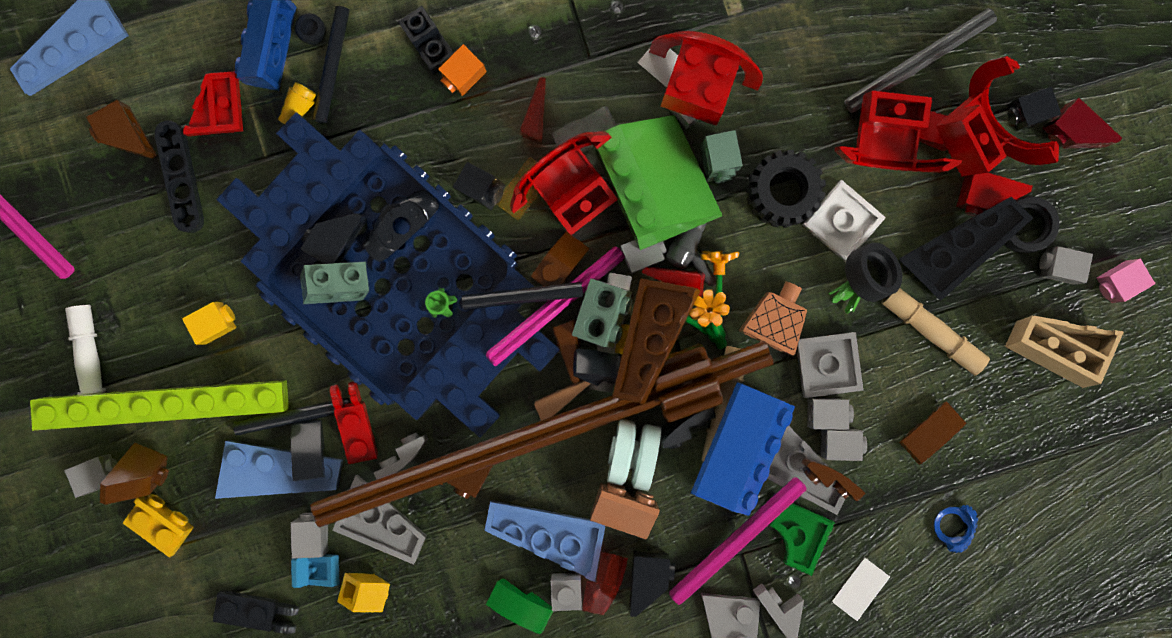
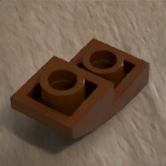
[899,401,967,465]
[801,458,866,502]

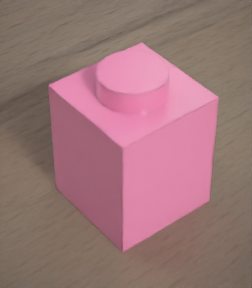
[1096,259,1155,303]

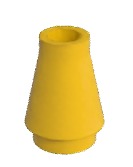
[278,82,316,124]

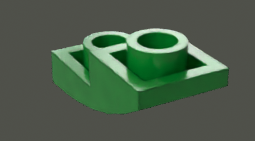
[486,578,553,634]

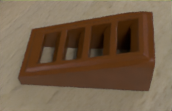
[553,319,582,383]

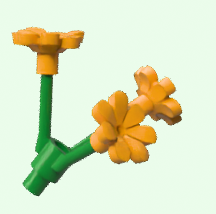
[661,251,739,349]

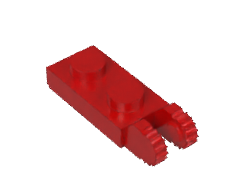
[330,381,378,465]

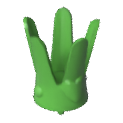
[829,280,861,314]
[425,288,457,318]

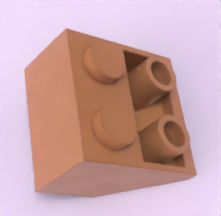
[590,483,660,540]

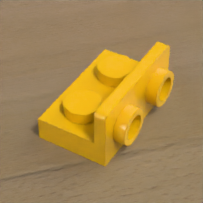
[123,494,194,558]

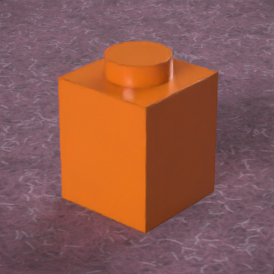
[438,44,487,96]

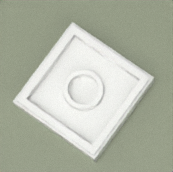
[802,180,886,262]

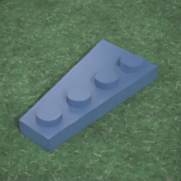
[10,0,129,96]
[215,440,343,499]
[485,500,605,582]

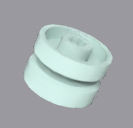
[607,419,661,491]

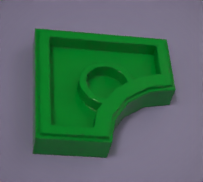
[769,503,835,576]

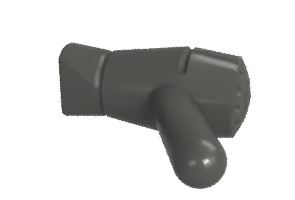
[665,223,716,287]

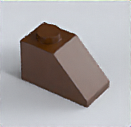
[86,100,157,159]
[531,231,590,286]
[100,442,169,505]

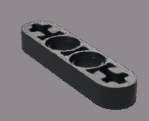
[155,121,204,233]

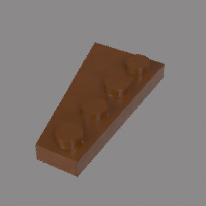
[612,279,700,404]

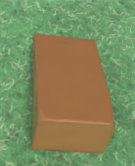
[534,380,590,421]

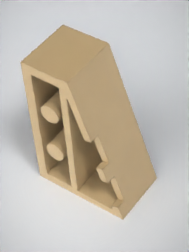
[1005,315,1124,388]

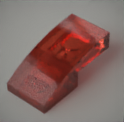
[582,552,628,615]

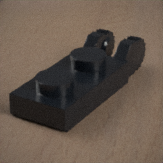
[213,590,299,634]

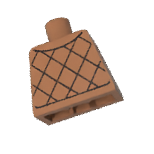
[739,282,807,356]

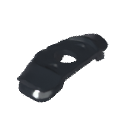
[364,189,439,262]

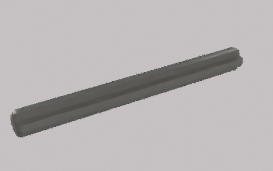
[844,8,997,113]

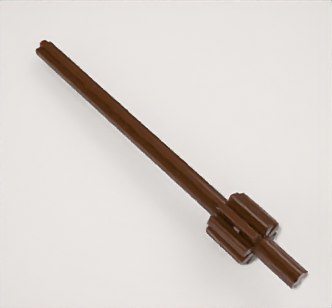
[310,341,774,528]

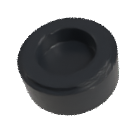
[295,13,326,45]

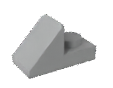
[753,584,804,638]

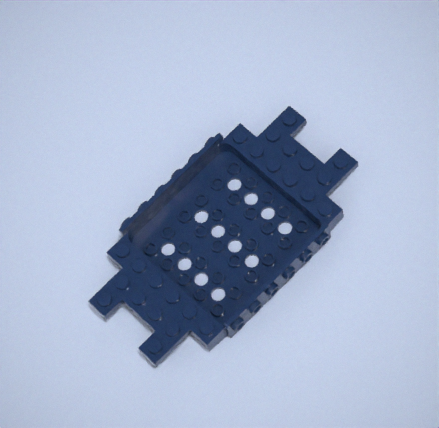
[216,112,560,438]

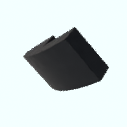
[398,6,454,75]
[573,349,622,386]
[660,407,716,449]
[291,419,325,482]

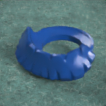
[934,505,978,553]

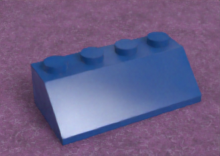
[691,382,795,516]

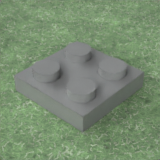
[797,332,863,398]

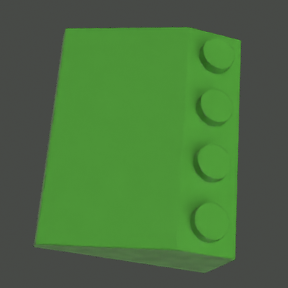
[594,115,722,250]

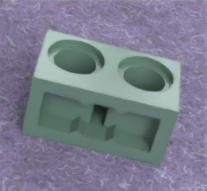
[700,130,743,183]
[300,262,369,304]
[572,278,632,348]

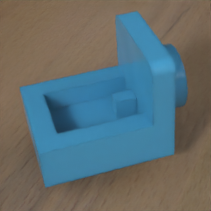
[291,554,340,588]

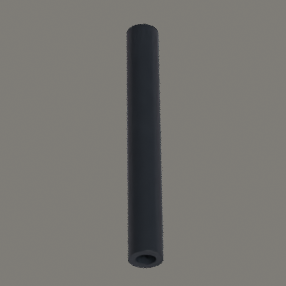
[312,6,350,124]
[462,282,583,310]
[233,397,351,436]

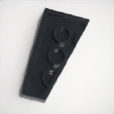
[899,196,1033,301]

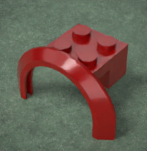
[649,31,763,126]
[936,56,1059,176]
[834,90,962,172]
[510,131,618,235]

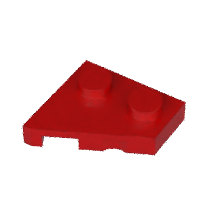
[183,71,243,136]

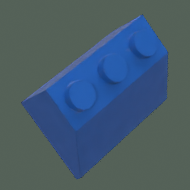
[235,0,297,91]

